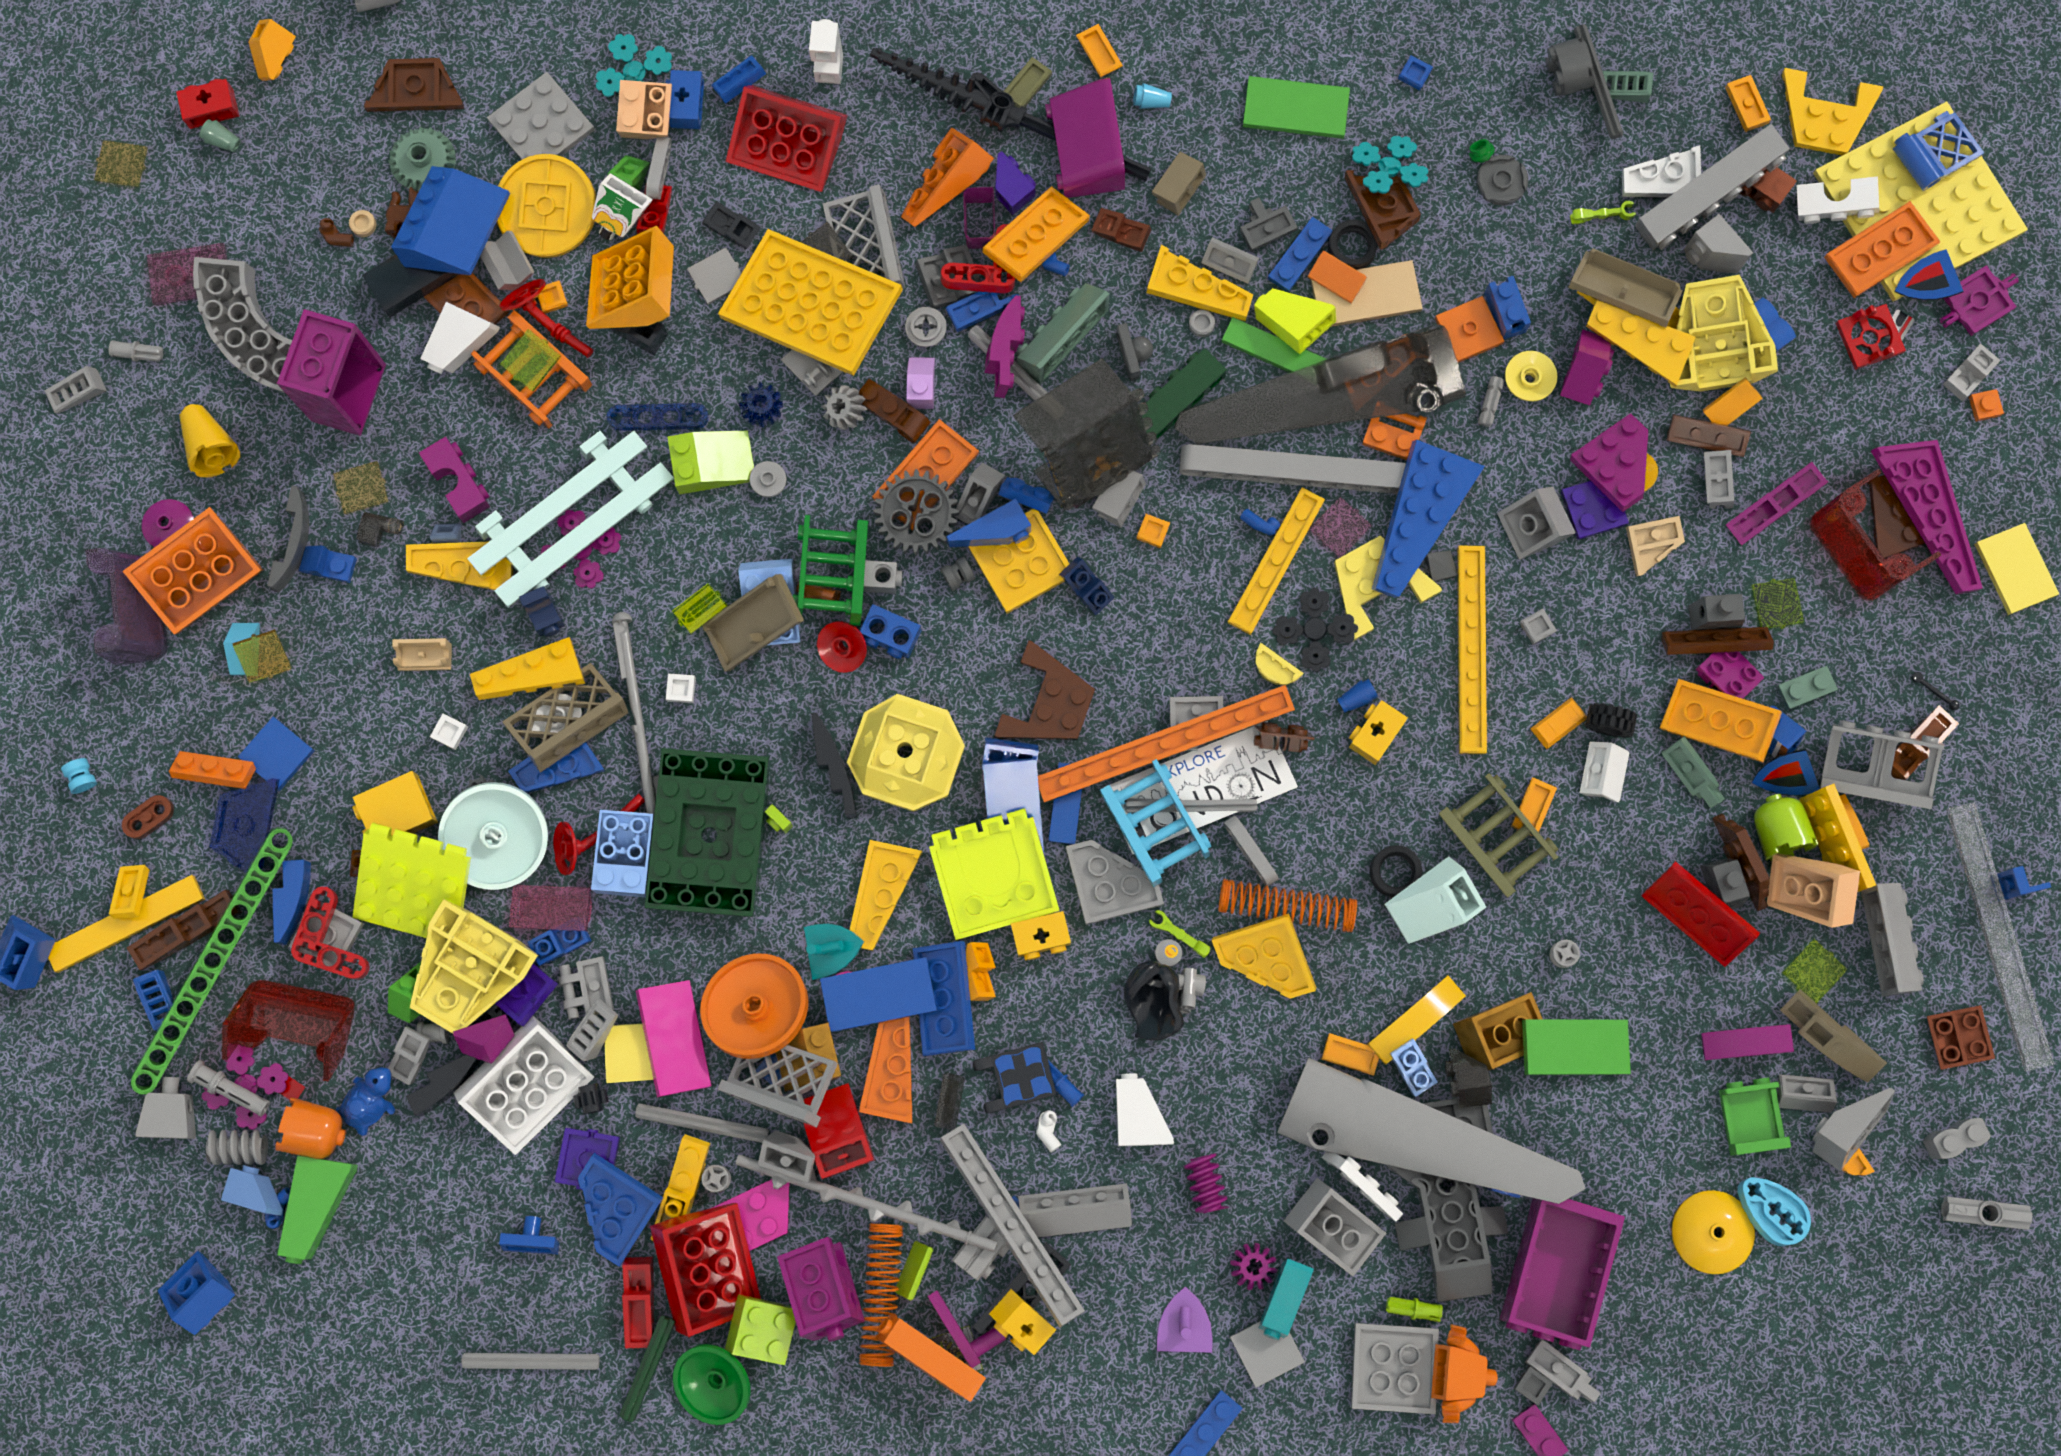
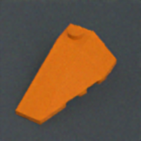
[901,128,994,227]

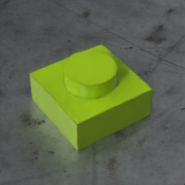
[765,804,793,834]

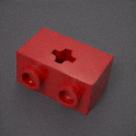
[176,79,240,129]

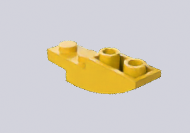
[650,1134,711,1240]

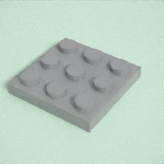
[487,72,595,160]
[1351,1323,1439,1414]

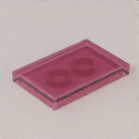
[147,243,227,306]

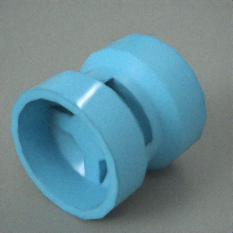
[61,758,97,794]

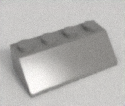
[1861,883,1924,997]

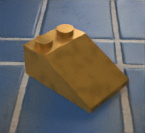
[1453,992,1543,1075]

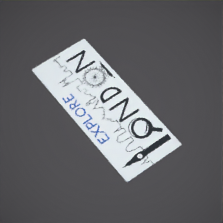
[1105,721,1298,854]

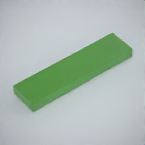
[1222,317,1327,384]

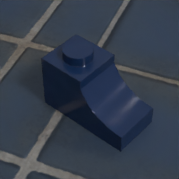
[519,586,565,637]

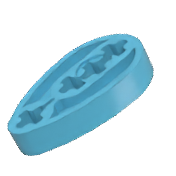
[1737,1177,1811,1246]

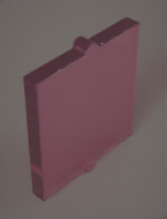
[1309,497,1372,558]

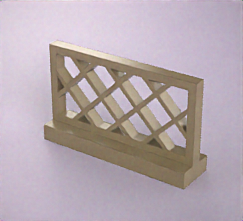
[502,663,629,772]

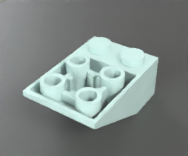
[1384,856,1486,944]

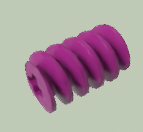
[1184,1153,1229,1214]

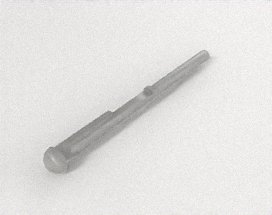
[612,612,656,815]

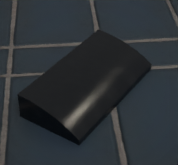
[362,254,460,318]

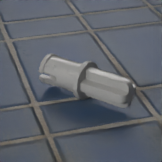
[109,340,163,362]

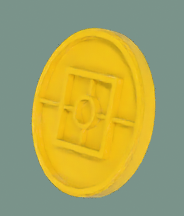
[497,154,596,258]

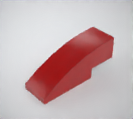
[622,1257,654,1348]

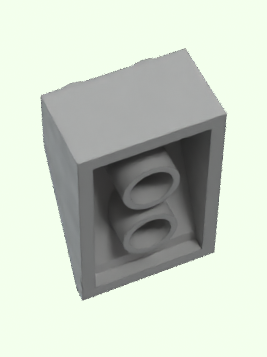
[1812,1088,1895,1171]
[1284,1178,1386,1276]

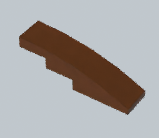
[127,890,242,971]

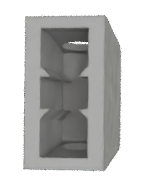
[135,1077,196,1139]

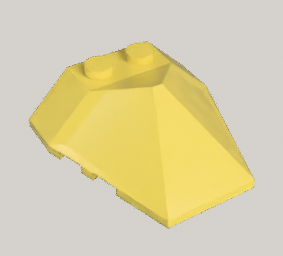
[1670,275,1778,392]
[410,899,538,1033]

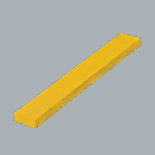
[1457,546,1487,754]

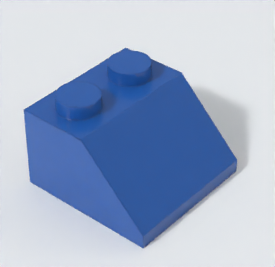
[157,1251,235,1335]

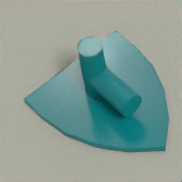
[804,923,864,980]

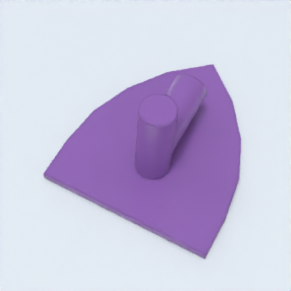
[1157,1287,1212,1353]

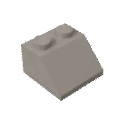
[1684,214,1753,274]
[1497,487,1575,560]

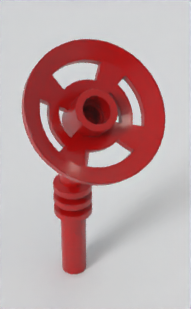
[500,279,594,358]
[553,793,645,875]

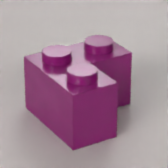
[1560,329,1614,406]

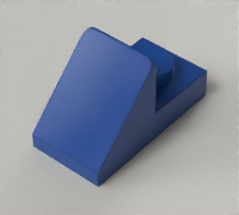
[299,545,357,583]

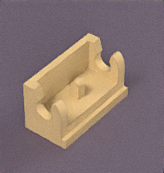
[392,638,452,671]

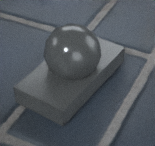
[1116,323,1153,381]

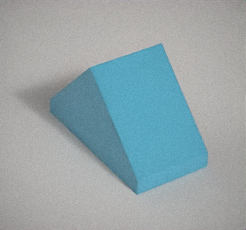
[223,623,260,675]

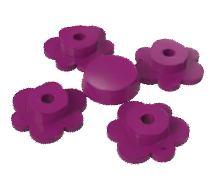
[541,509,621,589]
[201,1043,289,1130]

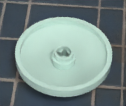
[438,782,548,890]

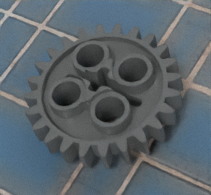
[873,469,959,555]

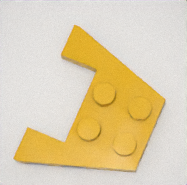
[1782,68,1883,156]

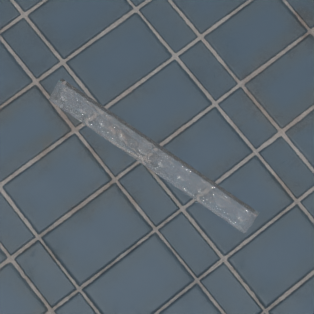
[1946,802,2055,1071]

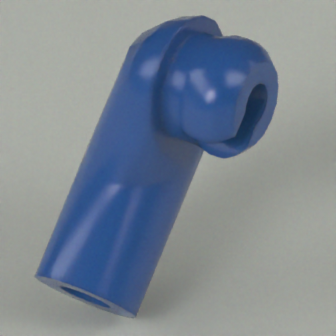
[1240,509,1280,536]
[265,1187,290,1229]

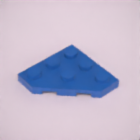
[578,1153,664,1267]

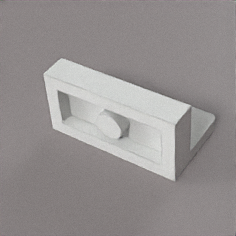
[1579,742,1629,802]

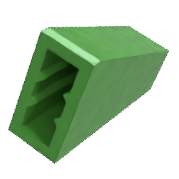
[277,1156,358,1264]

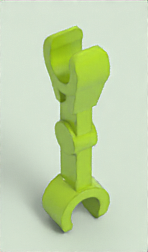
[1570,201,1636,225]
[1149,910,1210,958]

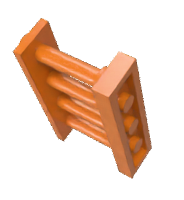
[471,310,592,429]

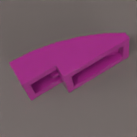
[1701,1024,1794,1060]

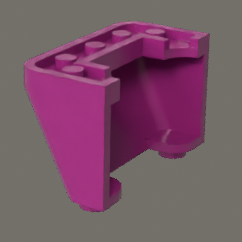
[1045,78,1125,198]

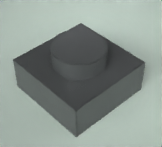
[1513,1365,1554,1406]

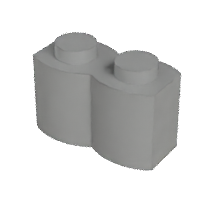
[1923,1118,1991,1159]

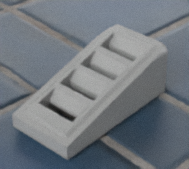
[44,366,107,414]
[566,999,618,1061]

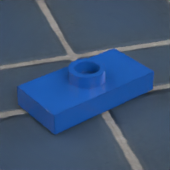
[711,55,766,104]

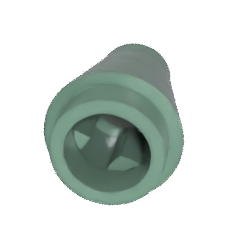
[199,119,241,152]

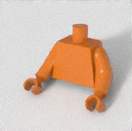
[1431,1324,1498,1423]

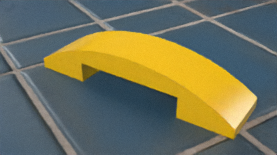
[1368,976,1466,1065]

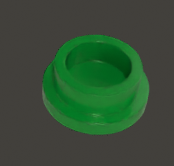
[1469,139,1495,163]

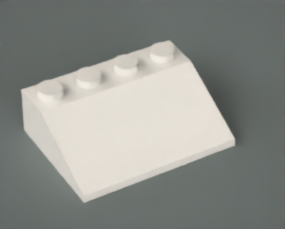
[454,1016,594,1155]

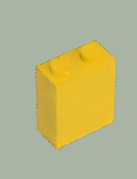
[352,771,438,836]

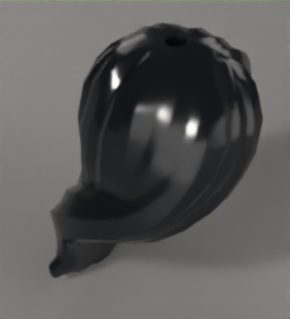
[1124,961,1184,1041]

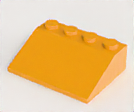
[586,226,674,329]

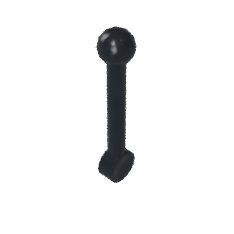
[1912,672,1960,710]

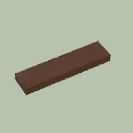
[1661,627,1774,655]

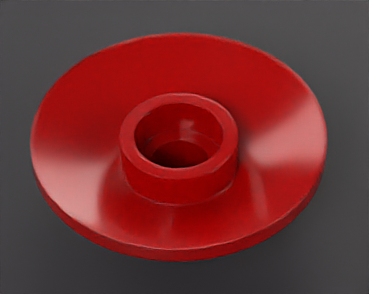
[817,621,867,673]

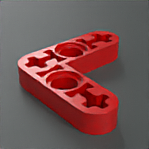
[940,224,1016,293]
[291,886,370,980]

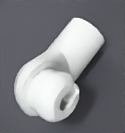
[1036,1110,1061,1153]

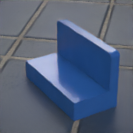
[1994,866,2051,901]

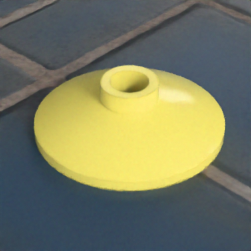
[1505,351,1557,402]

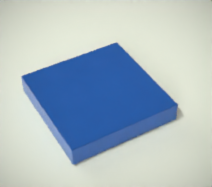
[238,716,315,791]

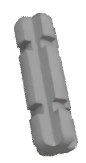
[1478,376,1504,427]

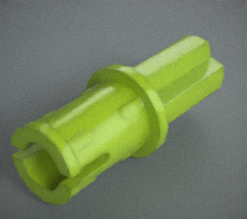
[1386,1297,1443,1322]

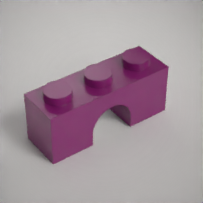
[419,436,490,523]

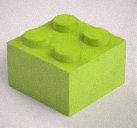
[725,1294,796,1365]

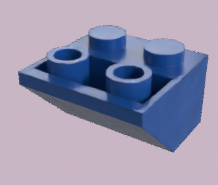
[0,915,56,990]

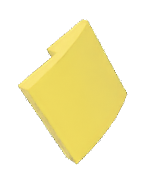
[605,1023,654,1083]

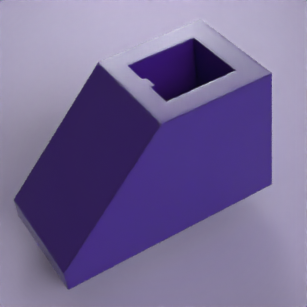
[995,151,1036,216]

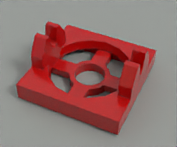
[1836,304,1906,370]

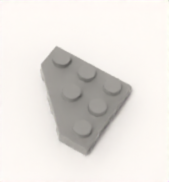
[1066,840,1164,925]

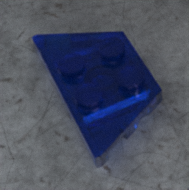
[209,778,280,873]

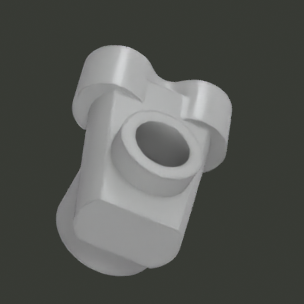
[1177,968,1206,1014]

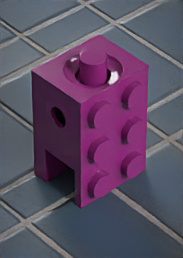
[777,1237,865,1342]

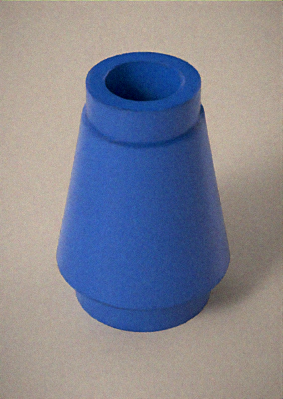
[1337,679,1378,713]

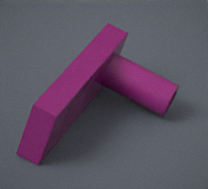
[927,1290,1006,1368]

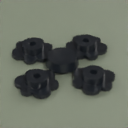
[1273,587,1358,672]

